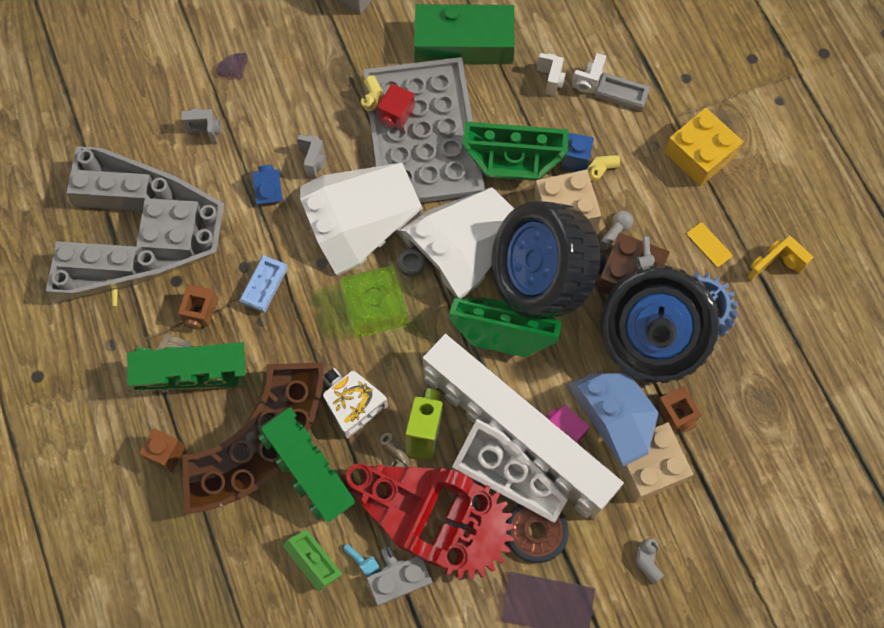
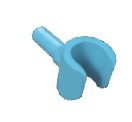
[343,544,380,577]

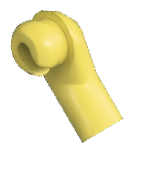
[361,75,384,111]

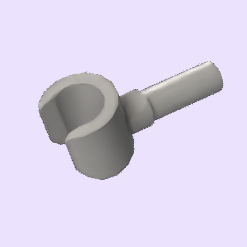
[636,237,655,269]

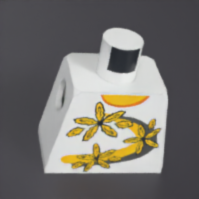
[323,368,388,439]

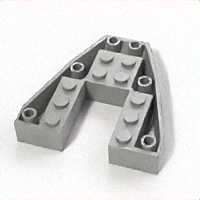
[46,146,224,303]

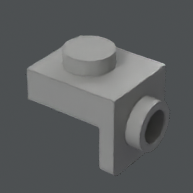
[181,109,221,144]
[297,135,326,179]

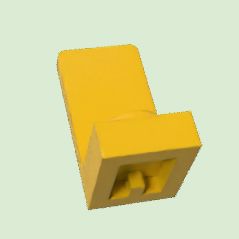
[747,236,814,281]

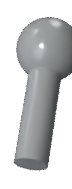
[599,211,633,250]

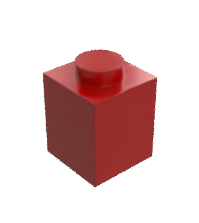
[377,83,415,130]

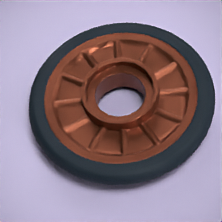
[506,504,569,563]

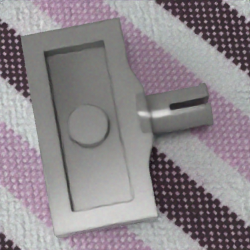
[366,546,432,607]

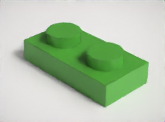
[283,529,342,592]

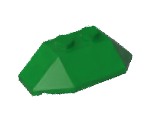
[463,121,569,181]
[448,297,562,357]

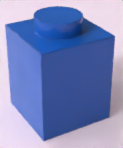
[561,132,594,172]

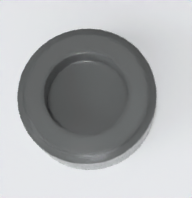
[398,249,425,277]

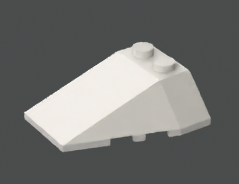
[300,163,422,276]
[395,187,514,298]

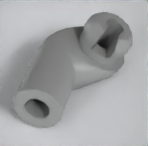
[636,538,664,585]

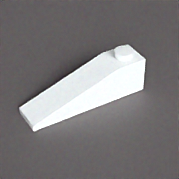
[452,419,568,523]

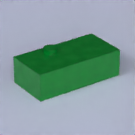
[414,4,515,64]

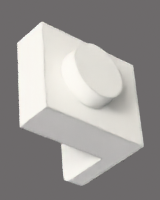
[537,53,566,97]

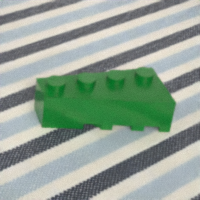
[127,342,245,392]
[258,407,356,523]

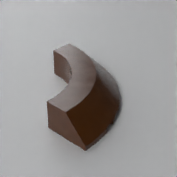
[181,362,324,514]

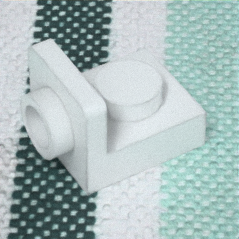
[572,53,606,94]

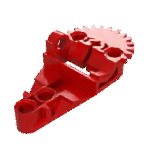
[341,463,514,579]

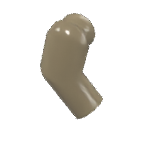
[380,433,410,467]

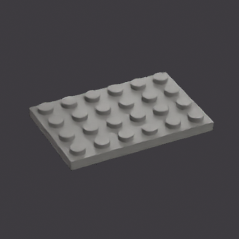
[363,57,485,203]

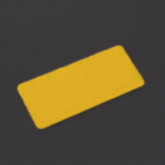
[687,222,733,267]

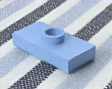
[239,255,288,314]

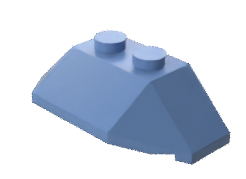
[567,373,658,466]

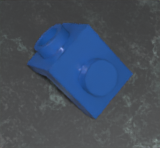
[252,165,283,204]

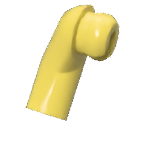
[587,155,620,180]

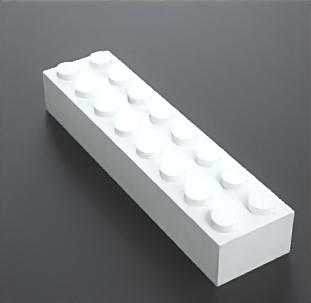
[423,334,624,520]

